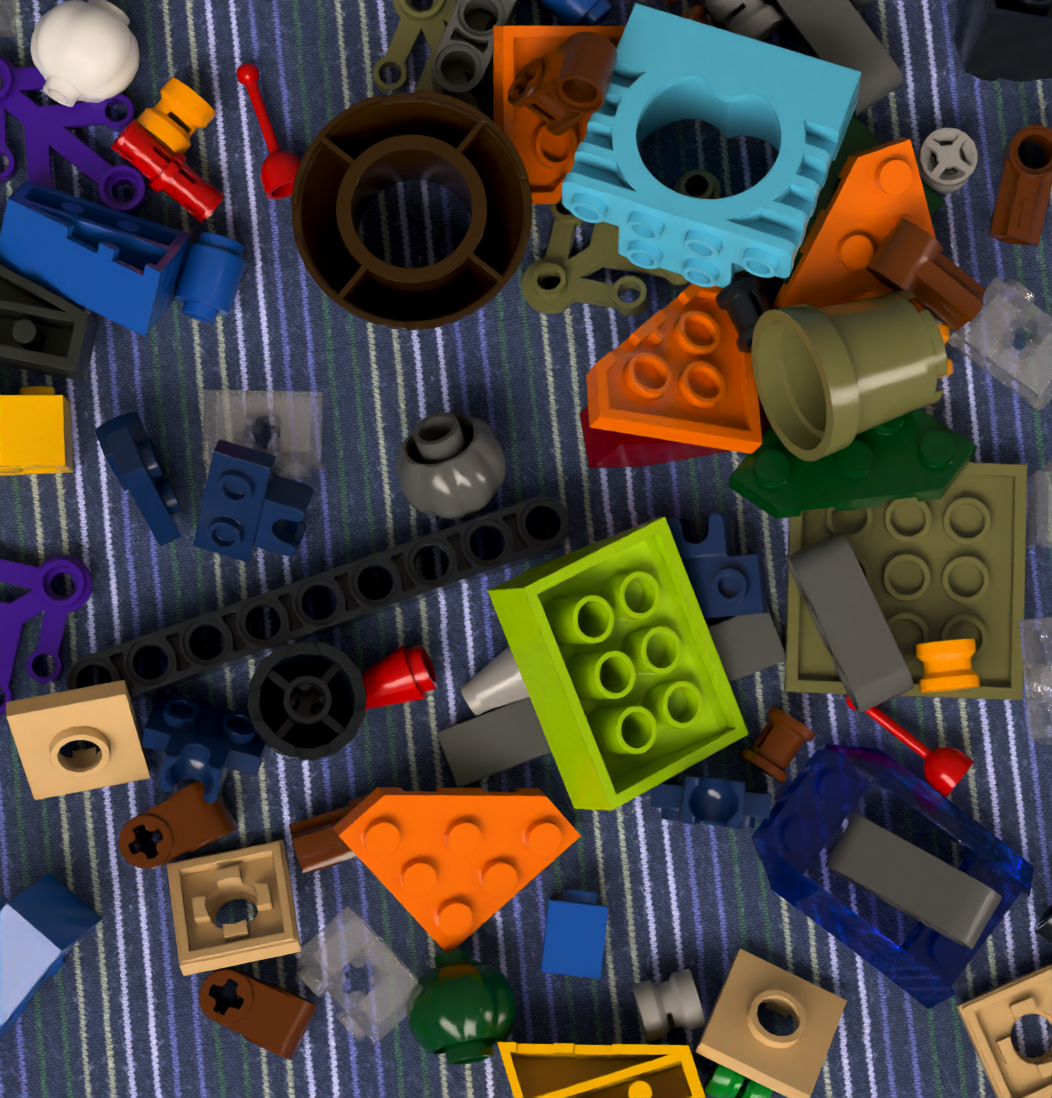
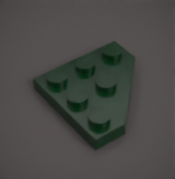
[728,409,977,519]

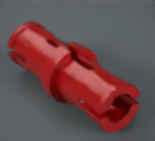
[110,119,224,223]

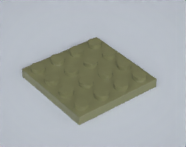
[784,462,1027,701]

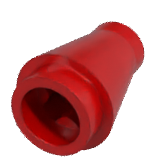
[361,644,438,711]

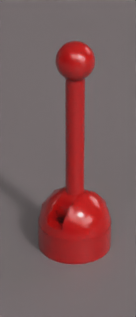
[236,63,301,199]
[845,695,975,799]

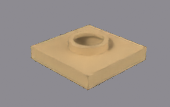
[6,680,151,800]
[167,840,302,976]
[695,949,847,1098]
[955,963,1052,1098]

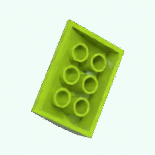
[488,516,749,811]

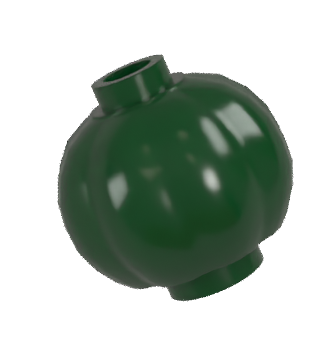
[406,950,517,1066]

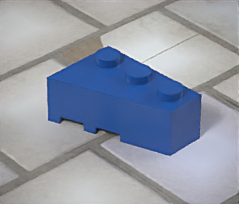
[0,181,192,337]
[0,873,103,1038]

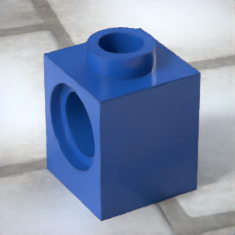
[540,889,608,979]

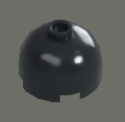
[247,641,367,762]

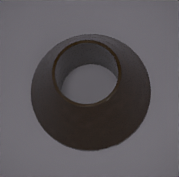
[291,90,533,330]

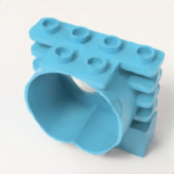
[562,3,862,288]

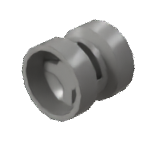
[704,0,784,42]
[632,968,706,1042]

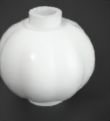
[30,0,140,107]

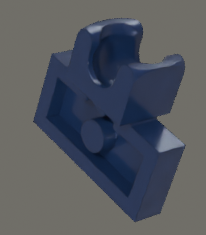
[95,412,182,546]
[193,439,315,563]
[667,513,768,619]
[142,692,267,803]
[648,775,772,829]

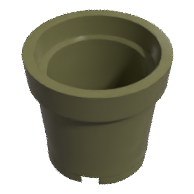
[752,290,947,462]

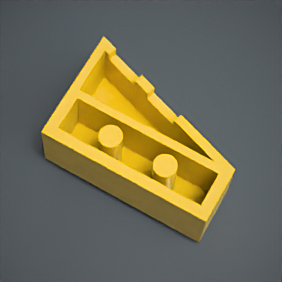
[0,386,74,476]
[497,1042,706,1098]

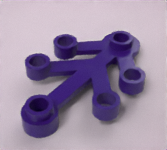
[0,55,148,214]
[0,555,93,716]

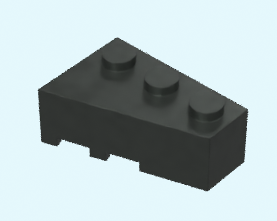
[0,265,98,382]

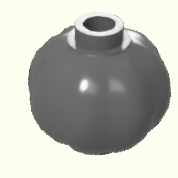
[396,412,507,519]

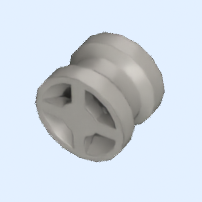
[915,128,978,194]

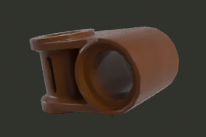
[508,32,618,136]
[119,781,238,869]
[199,968,318,1060]

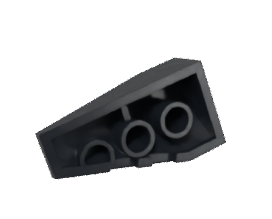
[954,0,1052,82]

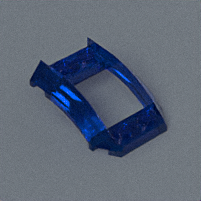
[751,743,1034,1009]

